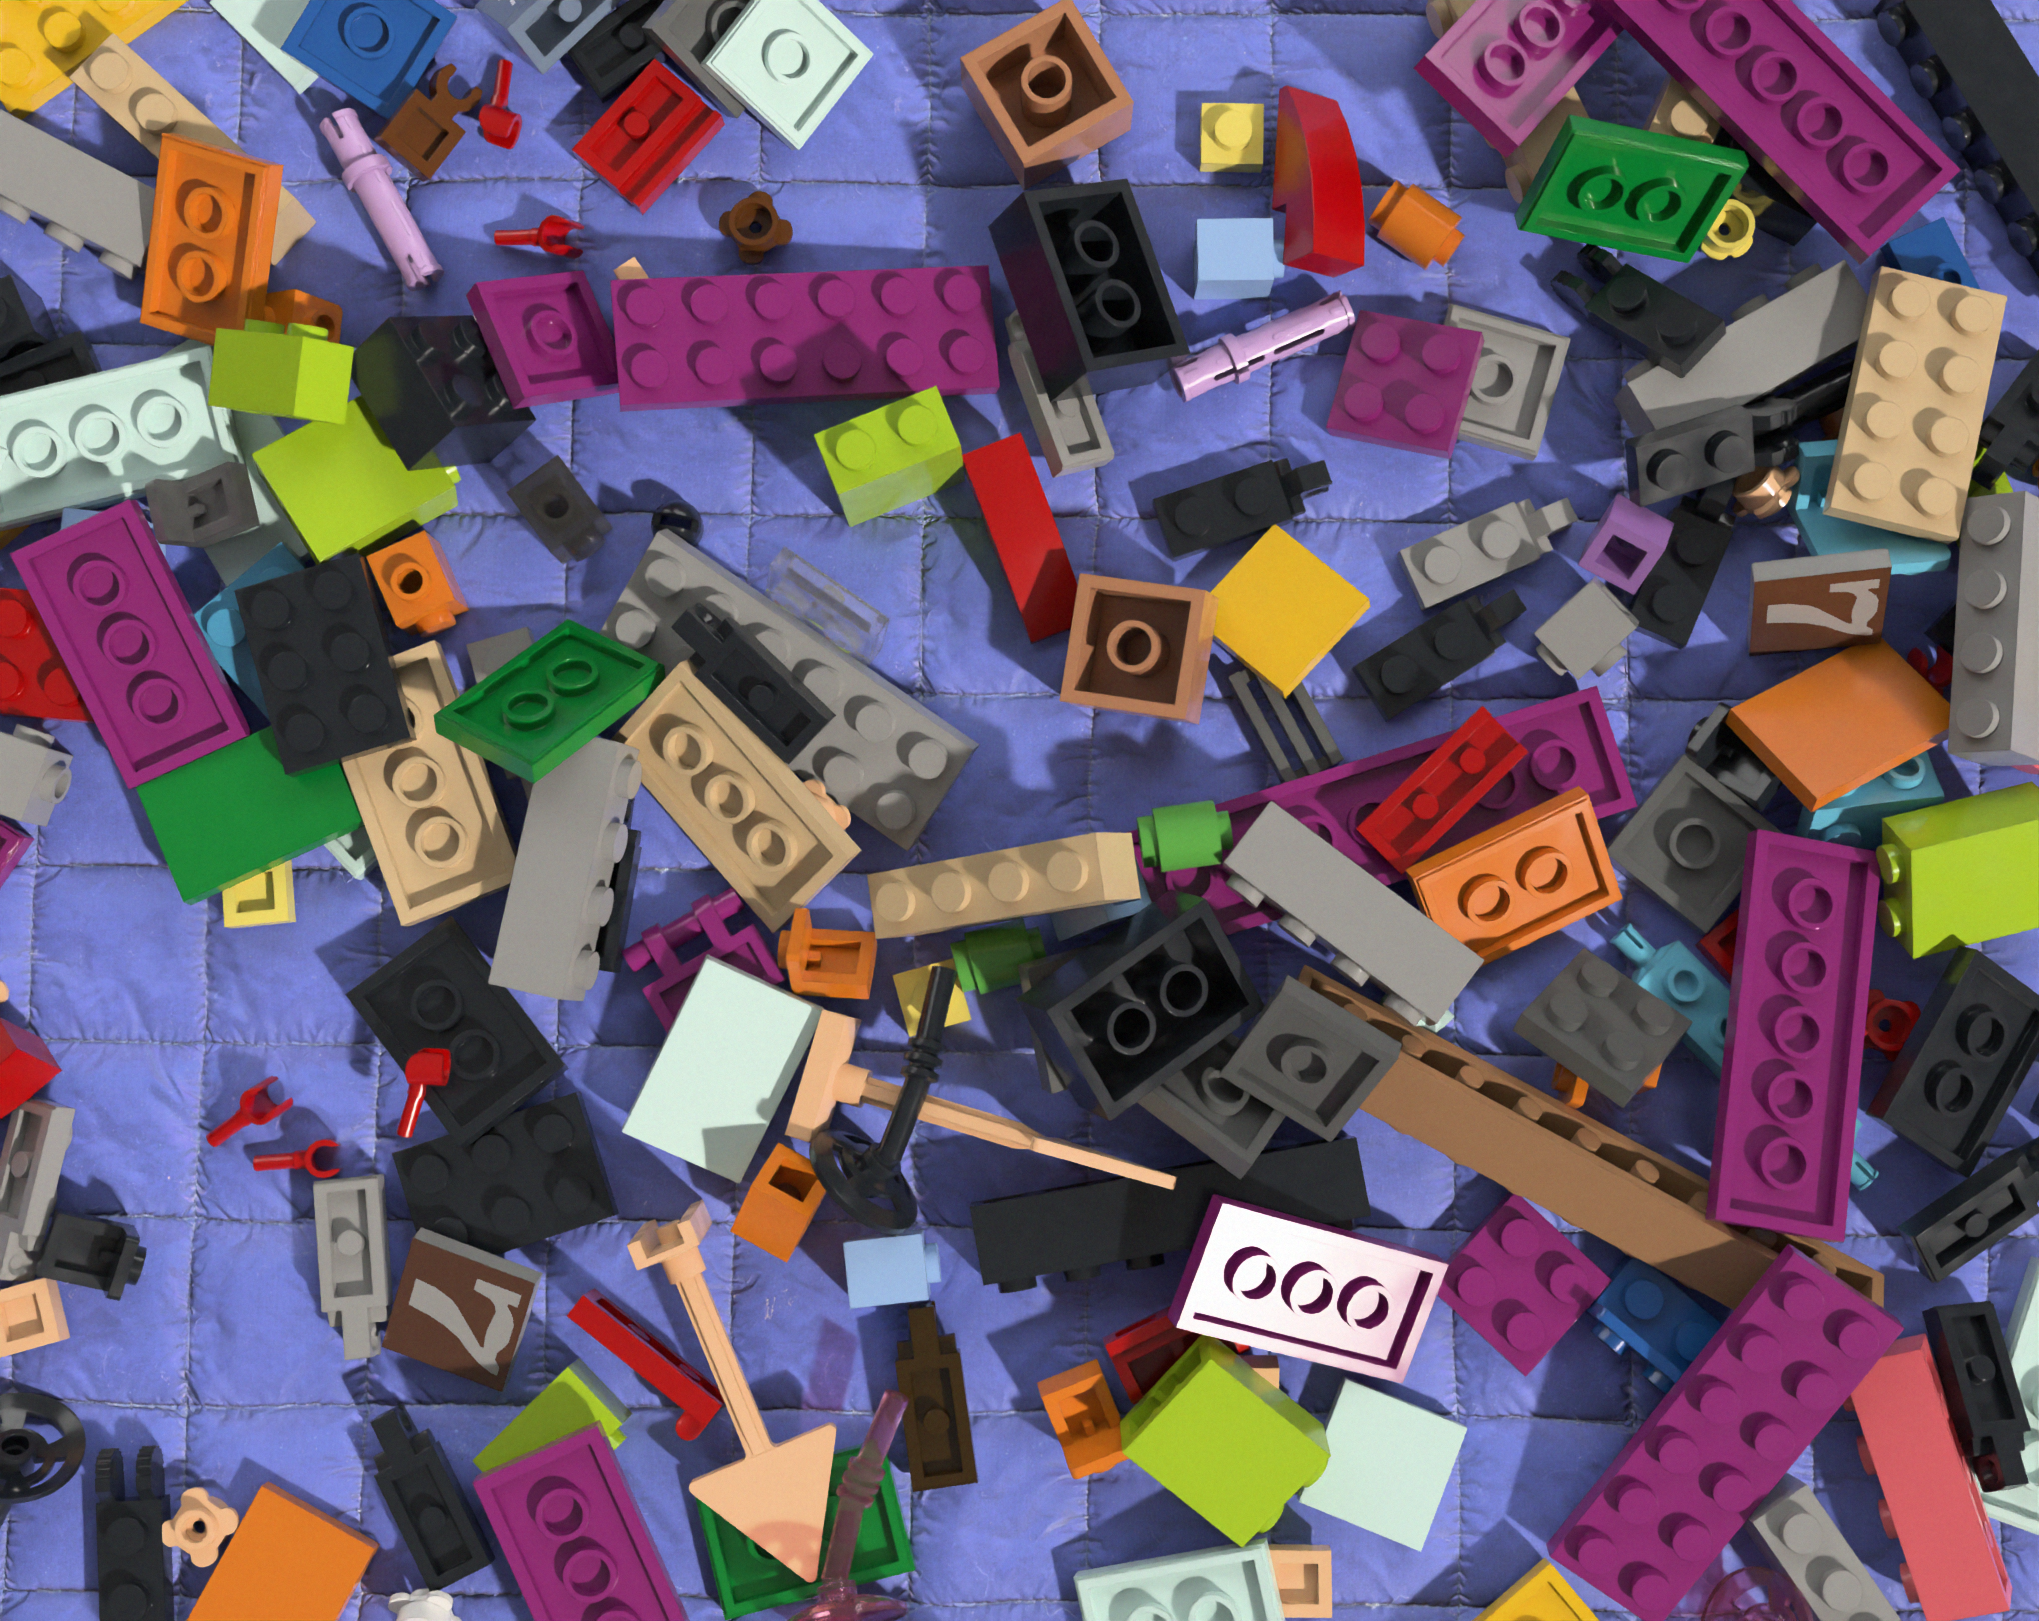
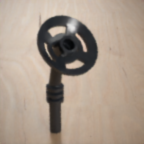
[809,966,957,1235]
[0,1392,86,1528]

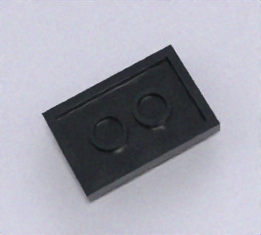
[234,553,417,778]
[345,916,569,1149]
[1865,945,2039,1178]
[392,1092,619,1255]

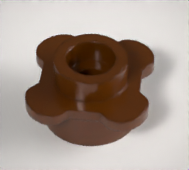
[719,191,793,265]

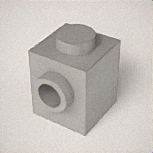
[1534,576,1639,680]
[0,724,73,827]

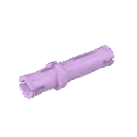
[319,108,445,291]
[1169,290,1355,402]

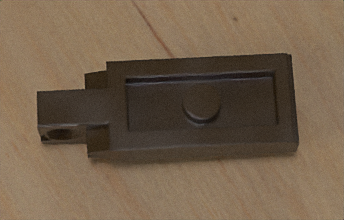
[895,1301,978,1492]

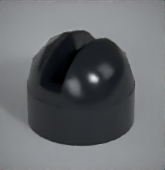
[651,500,704,547]

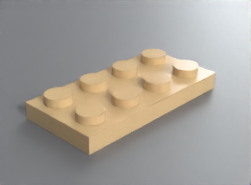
[1822,266,2007,545]
[342,640,518,927]
[611,659,862,934]

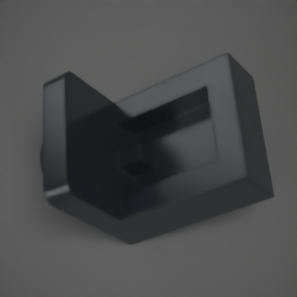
[1685,702,1783,812]
[35,1208,147,1301]

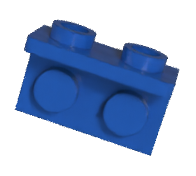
[1585,1255,1723,1395]

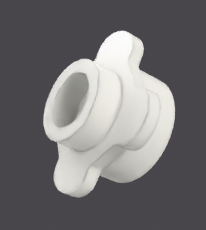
[388,1588,462,1621]

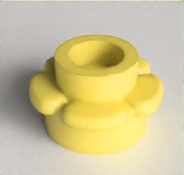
[1701,199,1755,260]

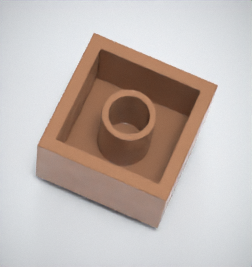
[960,0,1134,190]
[1059,573,1219,725]

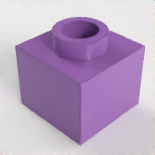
[1578,493,1674,595]

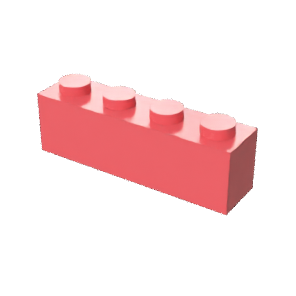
[1842,1333,2012,1621]

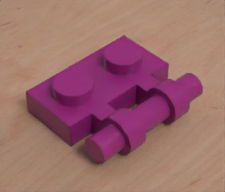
[622,887,788,1034]

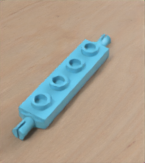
[1610,923,1879,1191]

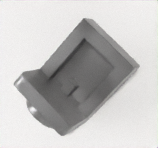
[145,462,260,548]

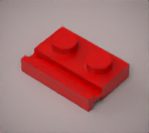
[572,58,725,215]

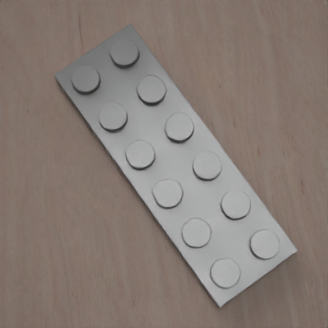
[599,528,980,851]

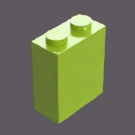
[814,386,965,527]
[251,395,461,565]
[1876,781,2039,959]
[1120,1334,1331,1548]

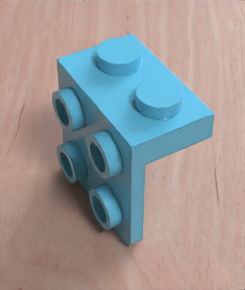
[1786,440,1951,575]
[1794,751,1945,849]

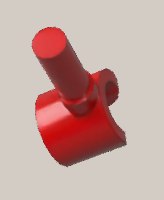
[479,59,522,150]
[494,215,584,259]
[1906,645,1953,697]
[396,1048,451,1138]
[206,1076,293,1147]
[253,1138,343,1178]

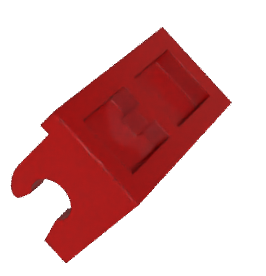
[1103,1305,1250,1405]

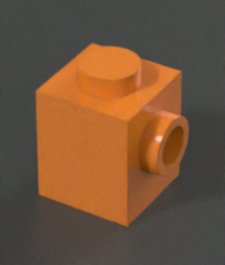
[366,530,469,637]
[730,1142,826,1263]

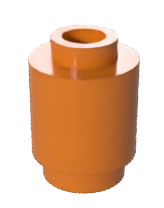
[1368,180,1465,270]

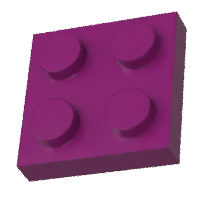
[466,270,619,409]
[1326,310,1485,459]
[1437,1192,1612,1377]

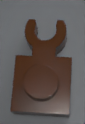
[373,63,482,182]

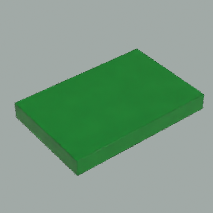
[1514,114,1749,264]
[433,619,666,784]
[136,725,365,905]
[695,1438,916,1620]

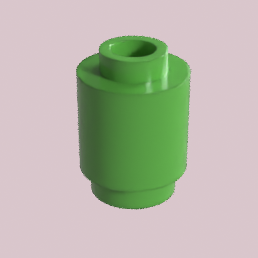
[1136,800,1233,872]
[950,918,1047,995]

